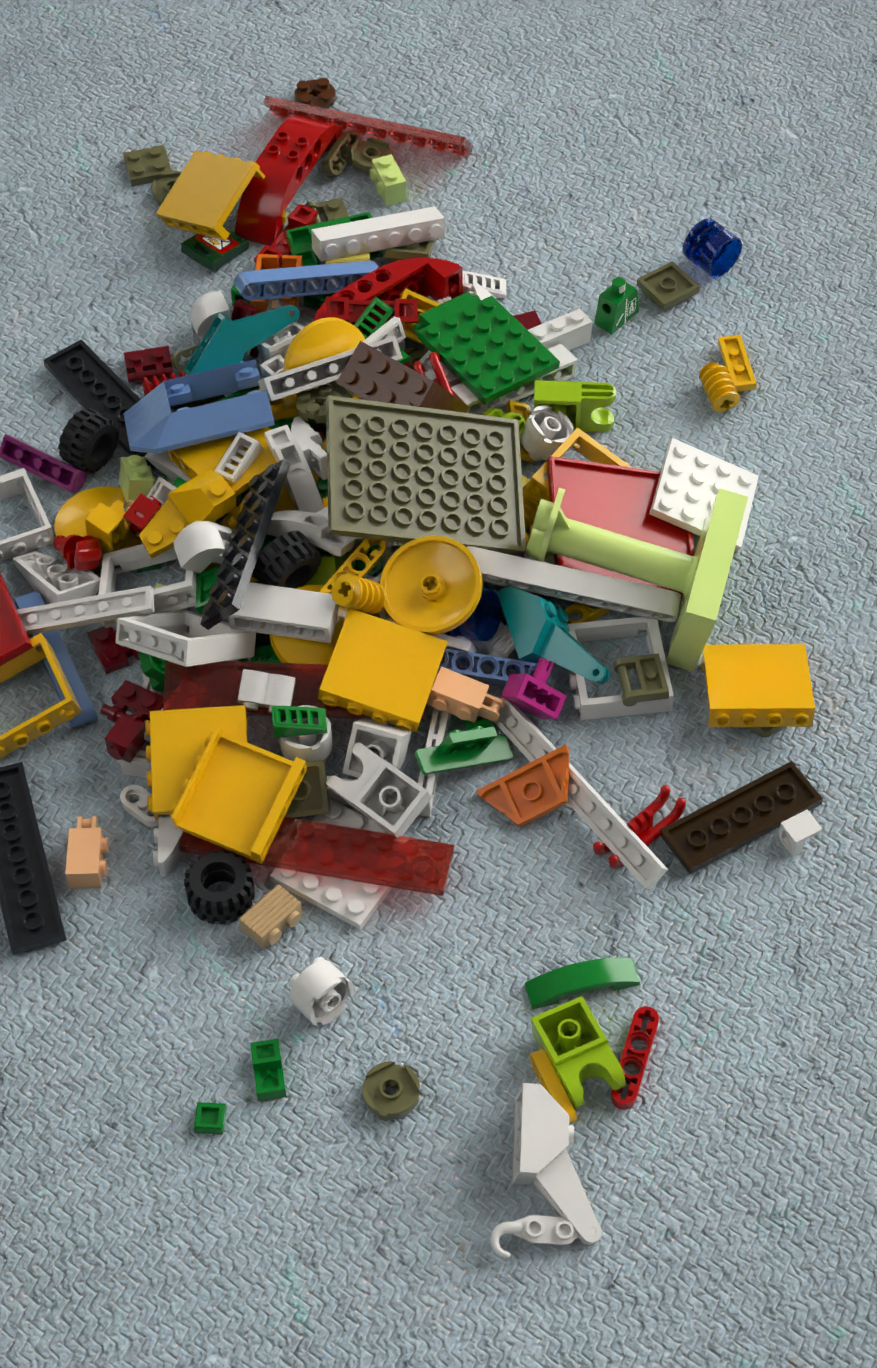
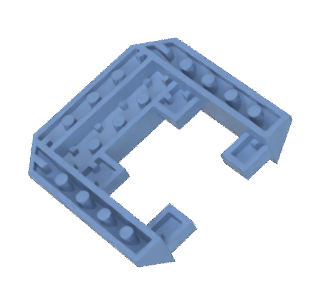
[124,359,275,454]

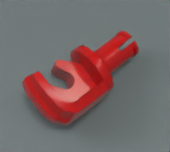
[53,534,102,571]

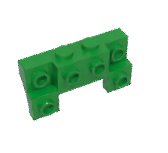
[286,212,383,266]

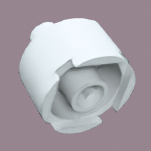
[519,405,573,461]
[279,705,333,762]
[288,957,354,1026]

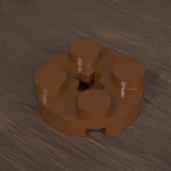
[294,78,336,113]

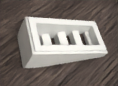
[462,271,506,298]
[214,432,263,484]

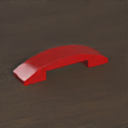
[254,204,318,267]
[325,297,418,325]

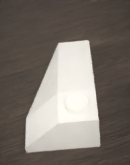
[13,551,100,604]

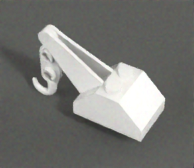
[490,1083,602,1258]

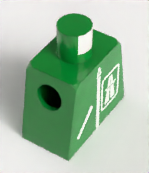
[594,277,639,335]

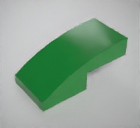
[250,1039,286,1101]

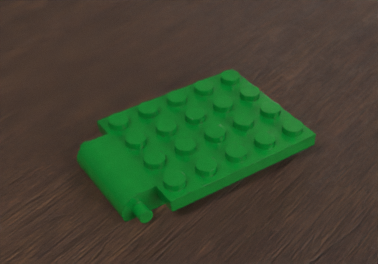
[413,292,560,405]

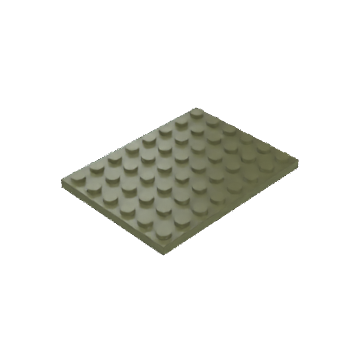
[326,395,526,556]

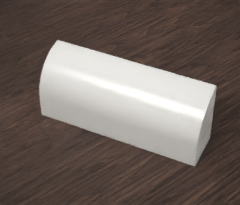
[228,582,339,643]

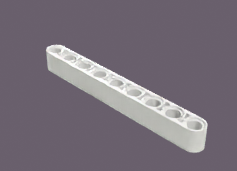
[467,546,681,622]

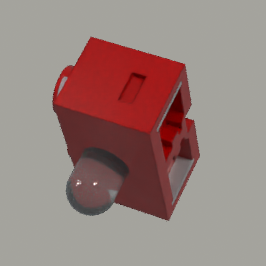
[123,493,162,539]

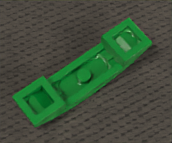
[525,958,640,1010]

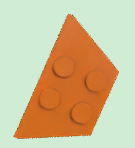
[476,744,570,827]

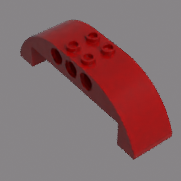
[235,115,343,246]
[313,257,463,329]

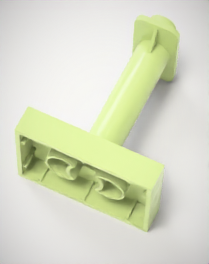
[525,488,748,672]

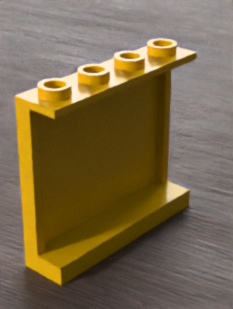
[156,150,265,241]
[168,427,277,514]
[318,608,448,733]
[701,644,815,727]
[145,705,248,820]
[169,725,307,864]

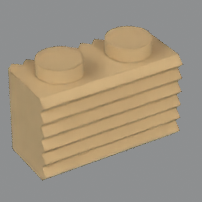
[239,884,302,949]

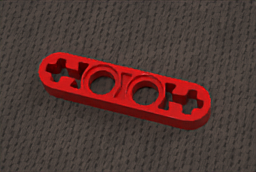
[611,1006,659,1110]

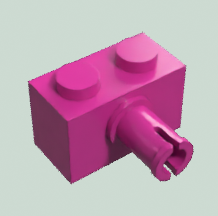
[501,658,566,719]

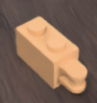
[427,667,504,723]
[65,816,109,888]

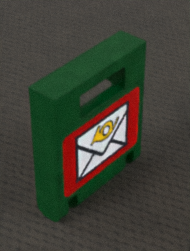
[181,226,249,272]

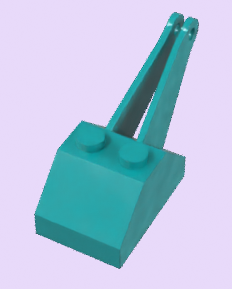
[183,305,300,375]
[497,586,610,684]

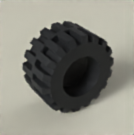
[58,408,119,474]
[253,531,322,589]
[184,849,255,925]

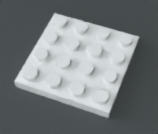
[649,438,758,552]
[270,799,419,930]

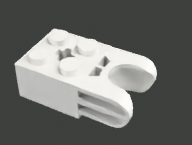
[325,743,431,840]

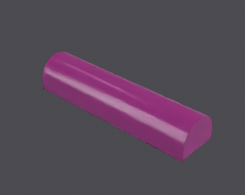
[0,434,86,493]

